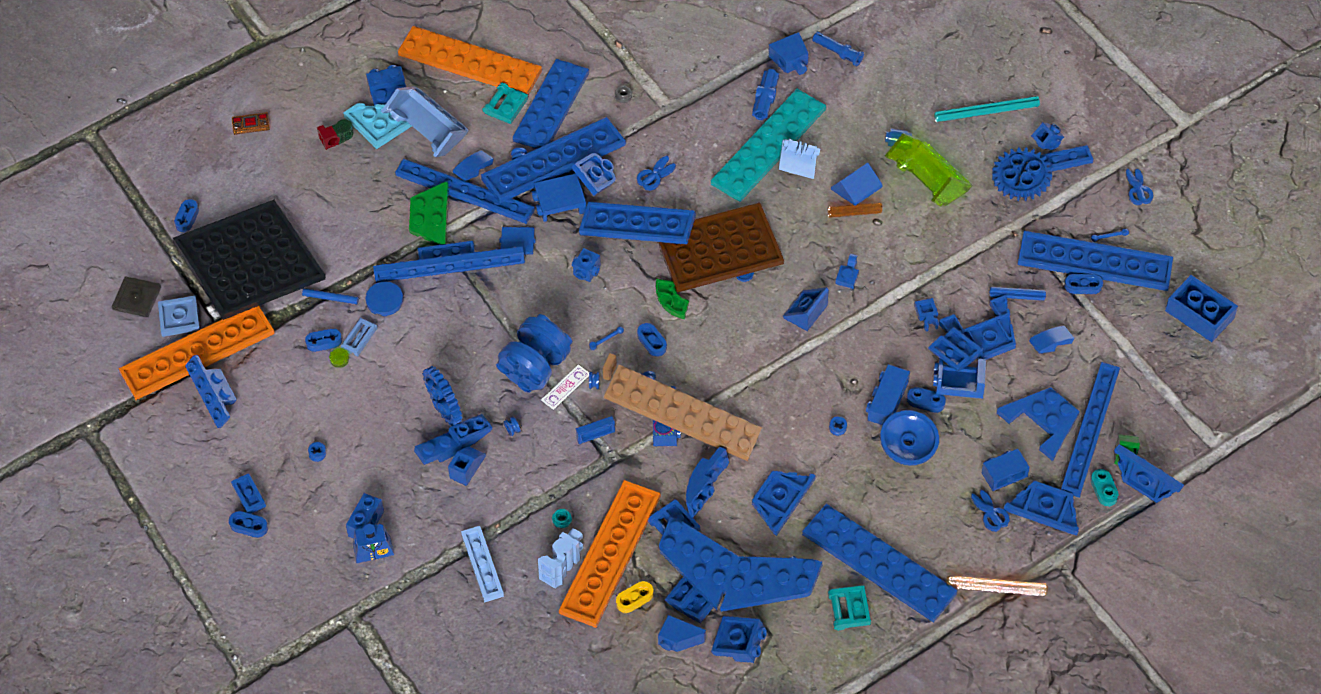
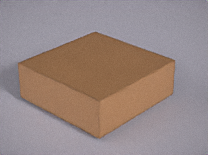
[603,353,617,381]

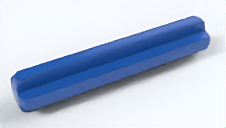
[989,287,1046,301]

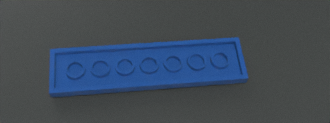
[481,117,626,204]
[1018,231,1173,291]
[802,504,958,623]

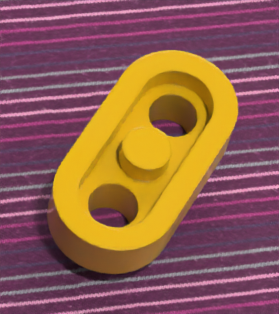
[616,581,654,613]

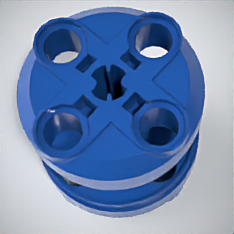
[496,314,573,393]

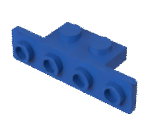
[185,355,237,428]

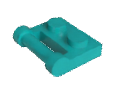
[482,83,528,124]
[828,585,871,631]

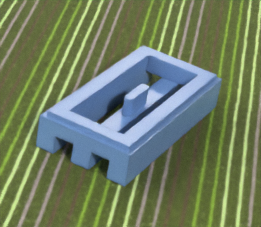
[341,318,377,357]

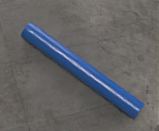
[302,288,359,305]

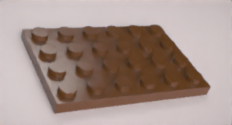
[657,202,784,293]

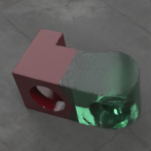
[317,119,354,150]

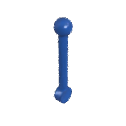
[1091,229,1129,242]
[589,326,624,350]

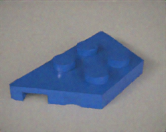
[1114,444,1184,503]
[752,471,816,536]
[1004,481,1079,536]

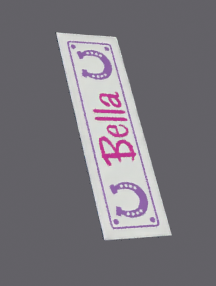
[541,365,589,410]

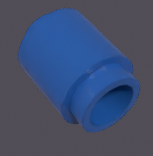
[885,128,912,149]

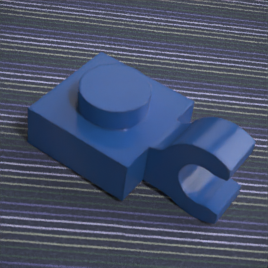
[835,254,859,289]

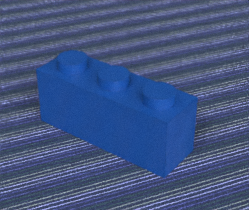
[866,364,910,425]

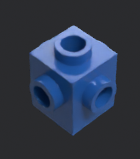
[1031,122,1064,150]
[572,248,601,282]

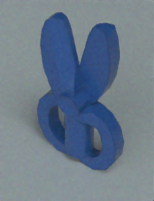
[637,156,676,191]
[1126,169,1154,205]
[971,490,1010,532]

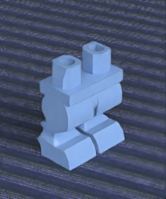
[538,528,583,589]

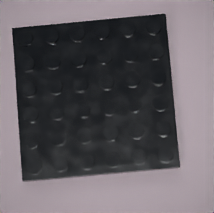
[173,200,326,320]

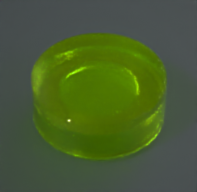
[329,348,349,368]

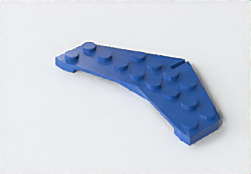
[659,517,823,612]

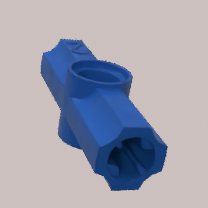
[752,69,779,120]

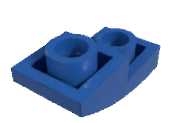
[453,150,494,181]
[1029,326,1074,354]

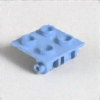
[779,138,820,179]

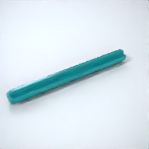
[934,96,1040,122]

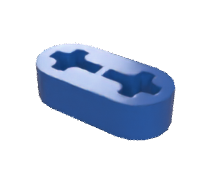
[174,199,199,232]
[305,329,342,352]

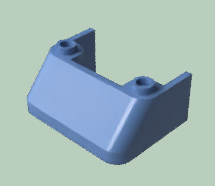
[381,86,468,157]

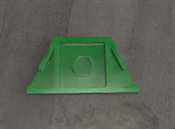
[409,182,449,245]

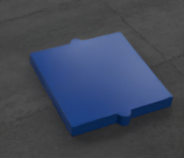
[499,227,536,255]

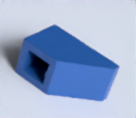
[448,446,486,486]

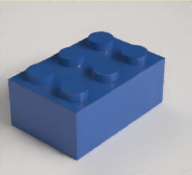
[1165,275,1238,342]

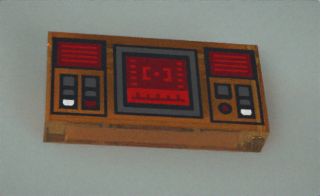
[232,112,270,135]

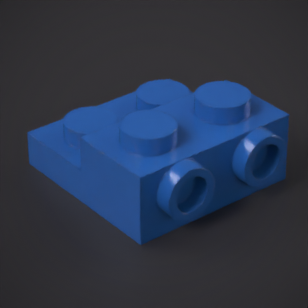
[366,65,406,106]
[711,616,767,663]

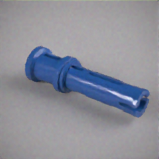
[812,31,864,66]

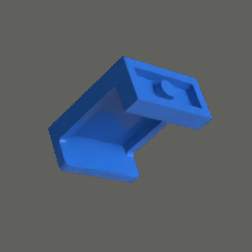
[532,174,586,222]
[933,358,986,399]

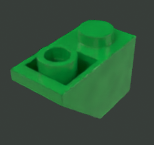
[1114,434,1140,465]

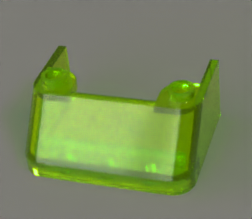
[885,133,973,207]

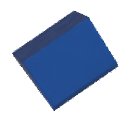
[831,163,883,206]
[783,287,829,331]

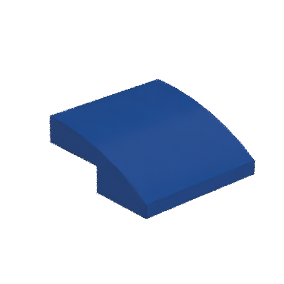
[928,327,983,372]
[665,577,724,624]

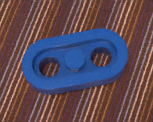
[1064,274,1103,294]
[637,323,667,357]
[907,387,946,413]
[229,511,268,538]

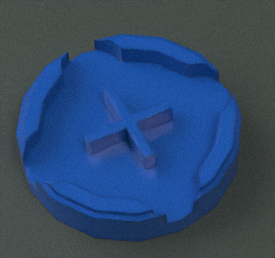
[365,282,404,316]

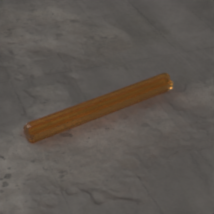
[946,576,1048,596]

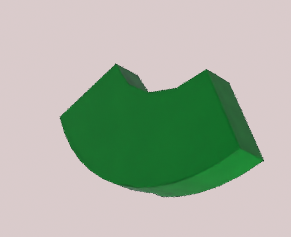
[655,279,689,319]

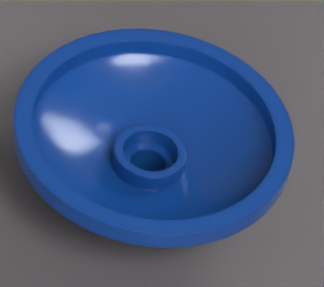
[880,410,939,465]

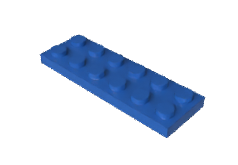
[513,59,589,149]
[579,202,696,244]

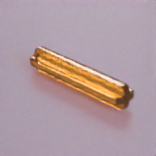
[827,202,882,218]

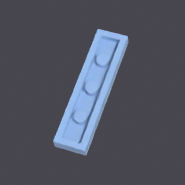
[461,526,504,603]

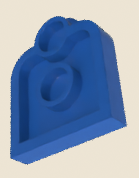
[571,153,616,196]

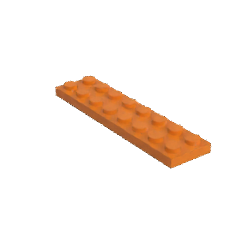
[398,26,542,95]
[118,306,275,400]
[559,480,661,628]

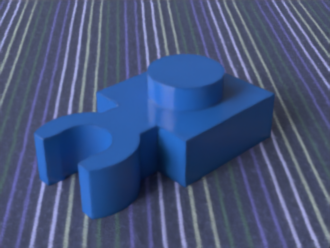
[914,298,939,331]

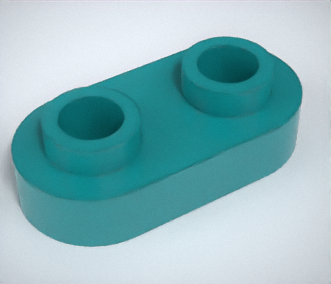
[1091,469,1119,506]

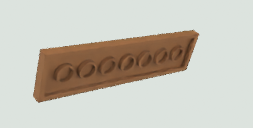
[604,365,762,461]

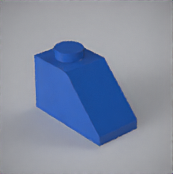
[658,615,706,652]

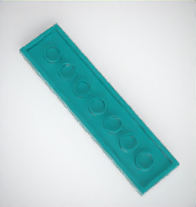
[711,89,826,202]

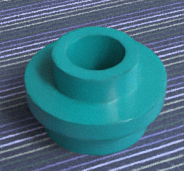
[552,509,572,528]

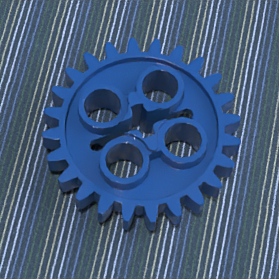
[992,147,1052,201]
[422,366,462,426]

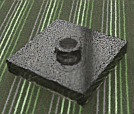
[112,276,161,317]

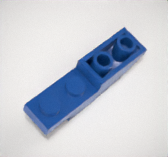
[414,414,493,465]
[686,447,729,517]

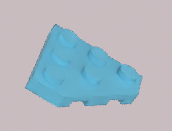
[343,103,412,149]

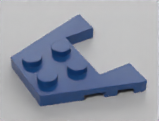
[939,295,1016,360]
[997,387,1080,461]

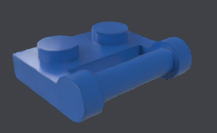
[648,499,700,536]

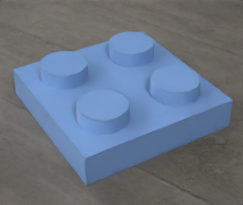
[158,296,200,337]

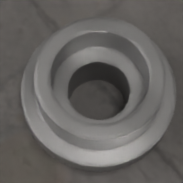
[615,86,632,103]

